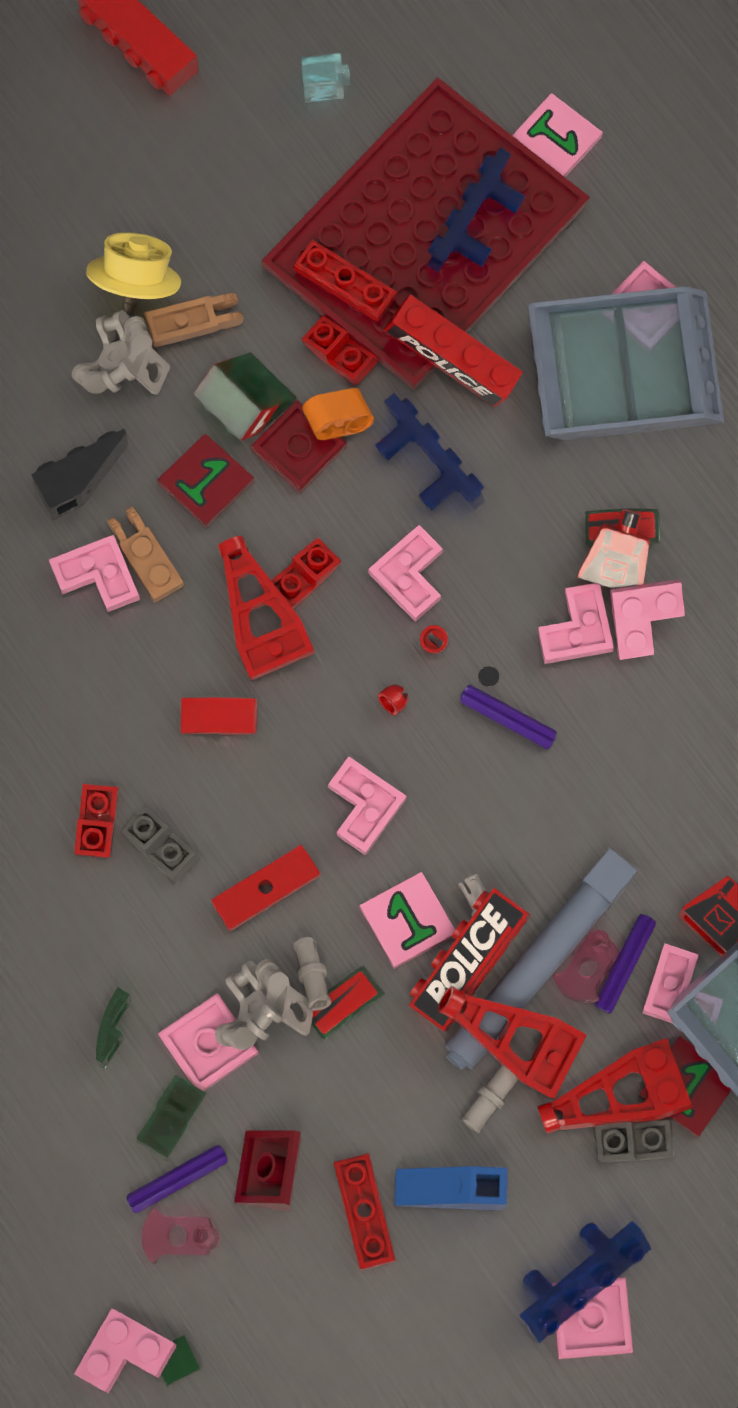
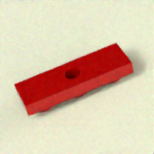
[293,239,397,322]
[211,844,321,932]
[333,1153,396,1271]

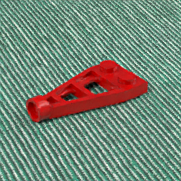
[218,536,316,681]
[438,986,587,1099]
[537,1038,692,1134]

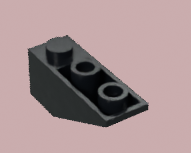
[31,429,128,520]

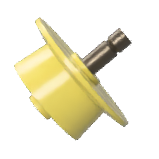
[86,233,181,315]

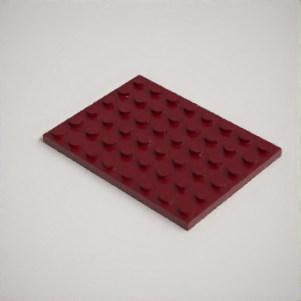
[261,77,590,390]

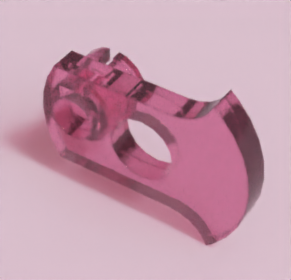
[553,930,620,1003]
[142,1208,220,1264]

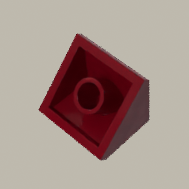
[234,1130,302,1212]

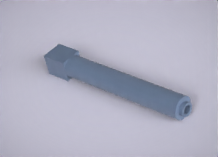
[445,848,638,1070]

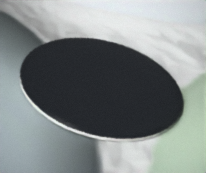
[478,666,499,687]

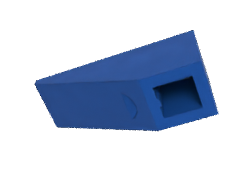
[395,1166,507,1211]

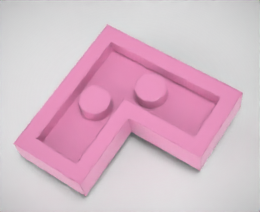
[368,525,443,622]
[49,535,140,612]
[610,579,685,660]
[537,583,614,664]
[328,757,407,856]
[642,943,723,1025]
[74,1308,177,1394]

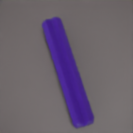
[460,685,557,749]
[595,914,656,1014]
[126,1145,228,1213]

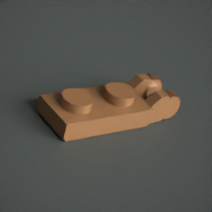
[144,293,244,348]
[107,506,184,603]

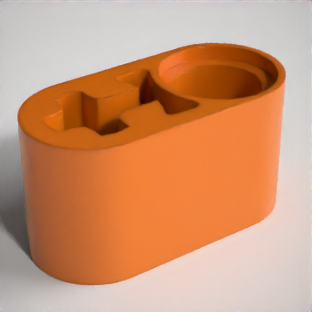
[302,388,374,440]

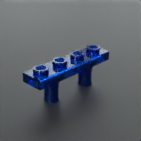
[427,147,526,273]
[375,393,485,511]
[519,1220,652,1343]

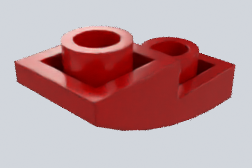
[301,315,378,386]
[271,537,341,610]
[181,697,257,735]
[74,784,119,858]

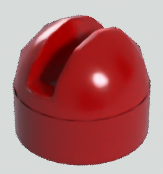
[420,625,449,654]
[378,684,409,716]

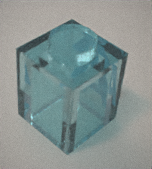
[301,53,350,102]

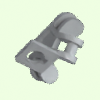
[72,310,170,395]
[215,959,314,1050]

